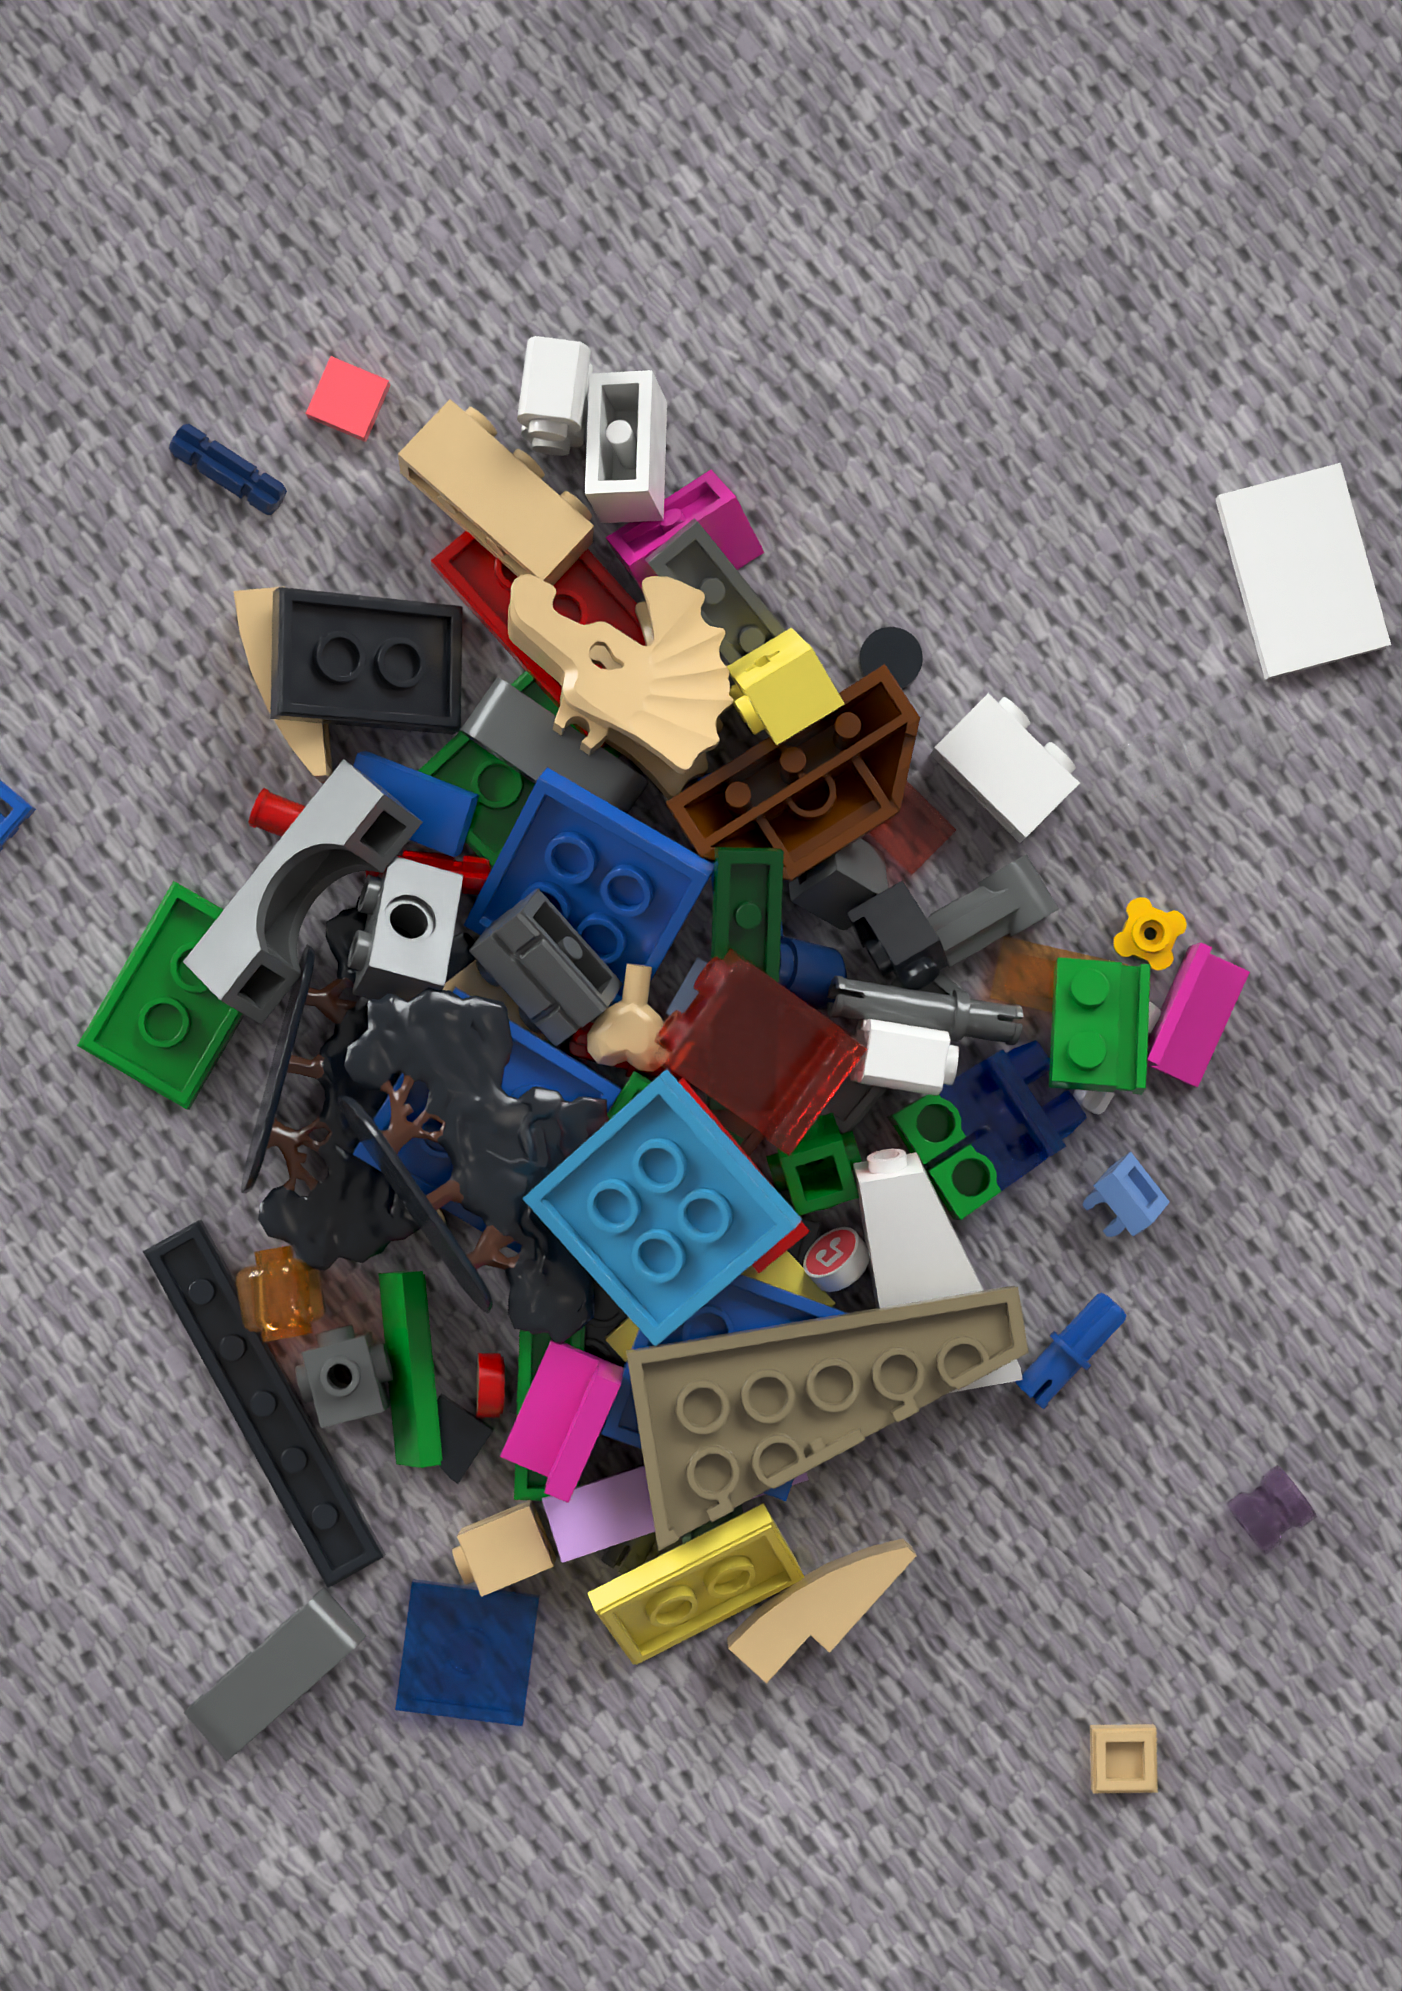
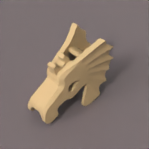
[508,574,733,800]

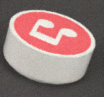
[803,1227,870,1292]

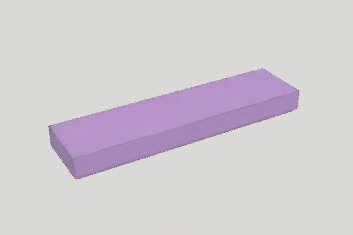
[541,1464,809,1563]

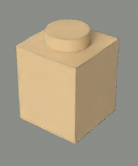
[452,1500,556,1597]

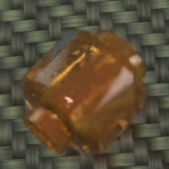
[236,1245,326,1342]

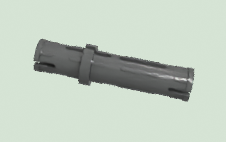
[827,976,1023,1046]

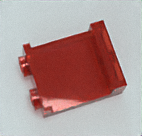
[654,949,867,1156]

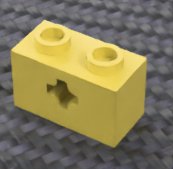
[727,628,844,745]

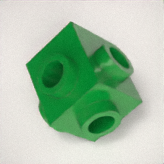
[766,1113,862,1216]

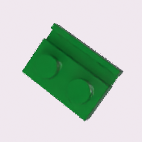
[1049,957,1150,1095]

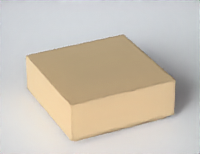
[1090,1724,1158,1793]

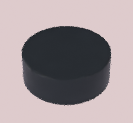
[858,627,923,690]

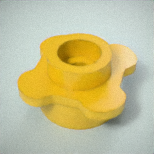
[1113,897,1187,970]

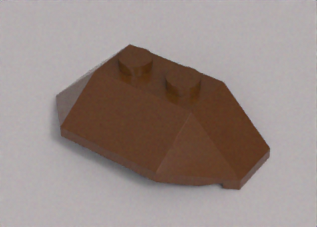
[666,664,920,882]

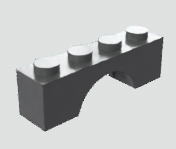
[183,759,423,1025]

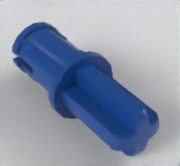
[1014,1293,1127,1409]

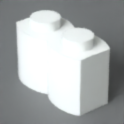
[517,336,593,456]
[850,1019,959,1096]

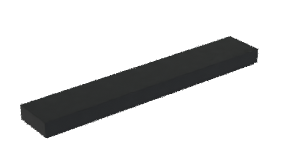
[143,1220,386,1588]

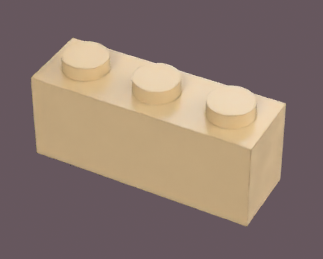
[398,399,594,585]

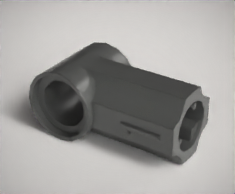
[927,854,1059,968]

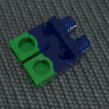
[887,1040,1087,1220]

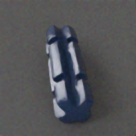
[169,424,287,515]

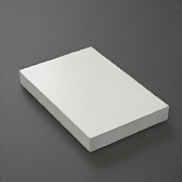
[1215,463,1391,680]

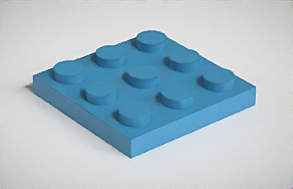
[522,1069,802,1347]

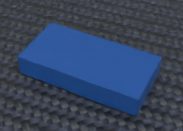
[353,751,479,857]

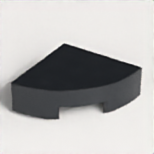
[437,1393,495,1484]

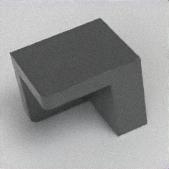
[789,838,888,930]

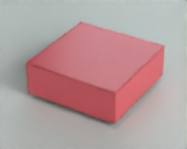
[306,356,391,442]

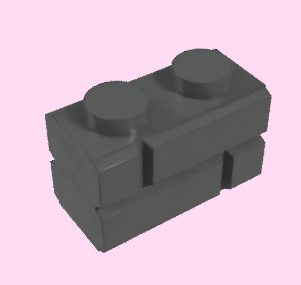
[469,888,623,1047]

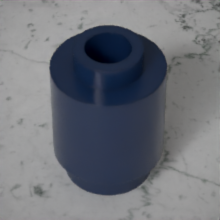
[778,936,847,1010]

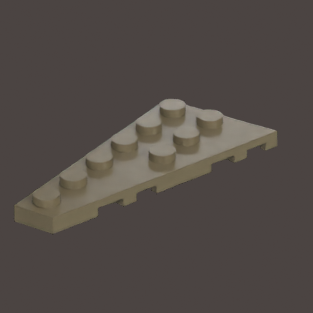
[626,1285,1029,1551]

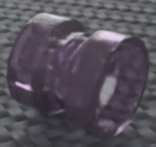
[1225,1465,1317,1555]

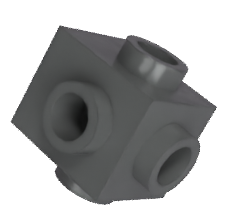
[296,1324,394,1428]

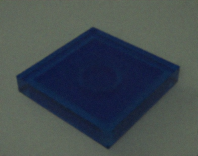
[395,1579,540,1726]

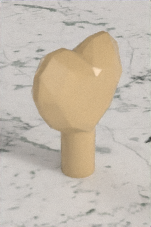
[587,964,671,1072]

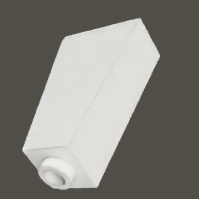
[853,1149,1022,1393]

